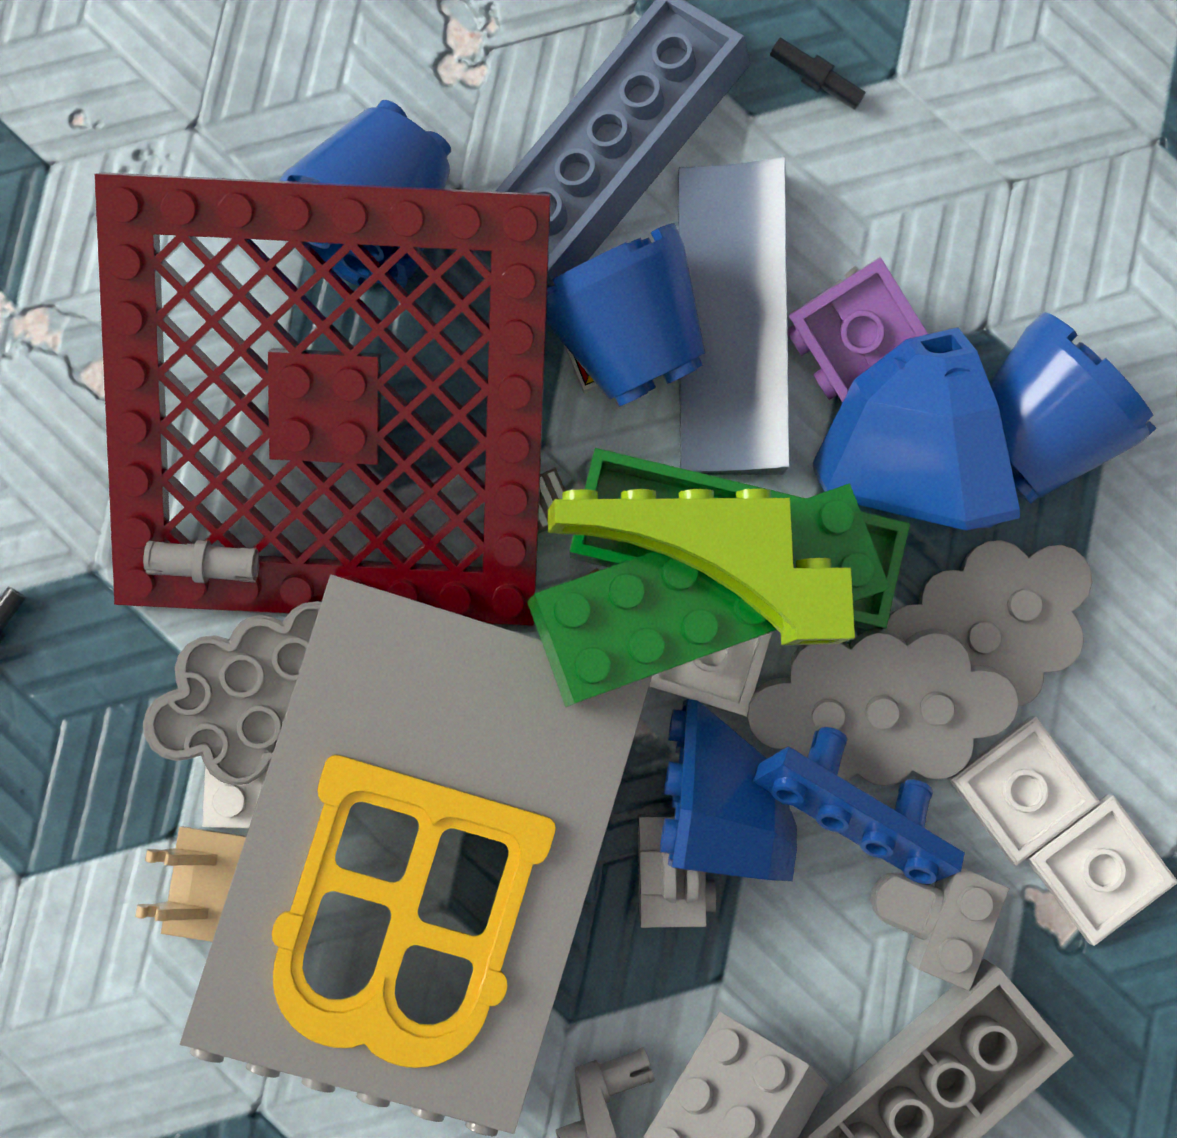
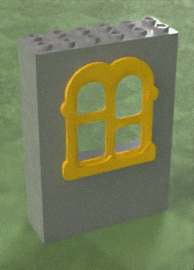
[179,574,652,1136]

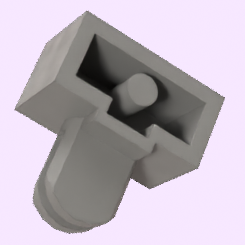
[638,814,716,928]
[871,868,1010,991]

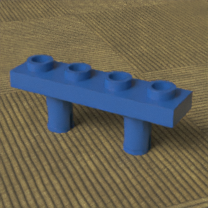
[753,727,965,885]

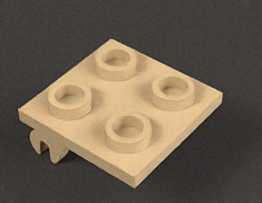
[135,826,246,942]

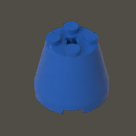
[278,100,451,294]
[546,223,705,407]
[990,312,1157,504]

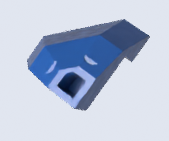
[813,327,1020,531]
[660,699,797,881]

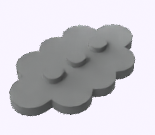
[886,540,1092,706]
[143,601,321,785]
[747,628,1019,786]

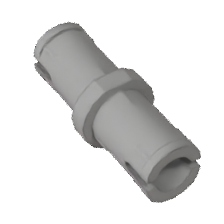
[143,540,259,583]

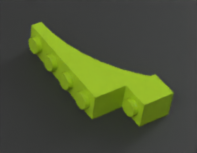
[548,489,855,645]

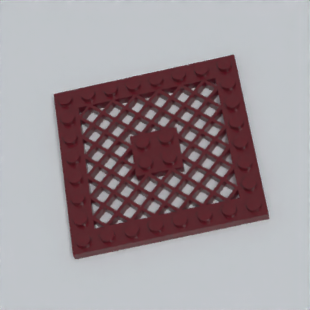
[94,172,551,626]

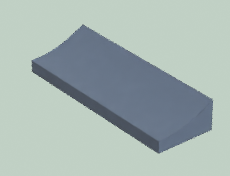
[496,0,750,287]
[678,156,789,475]

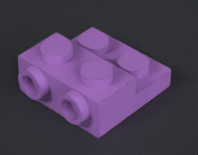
[788,257,928,402]

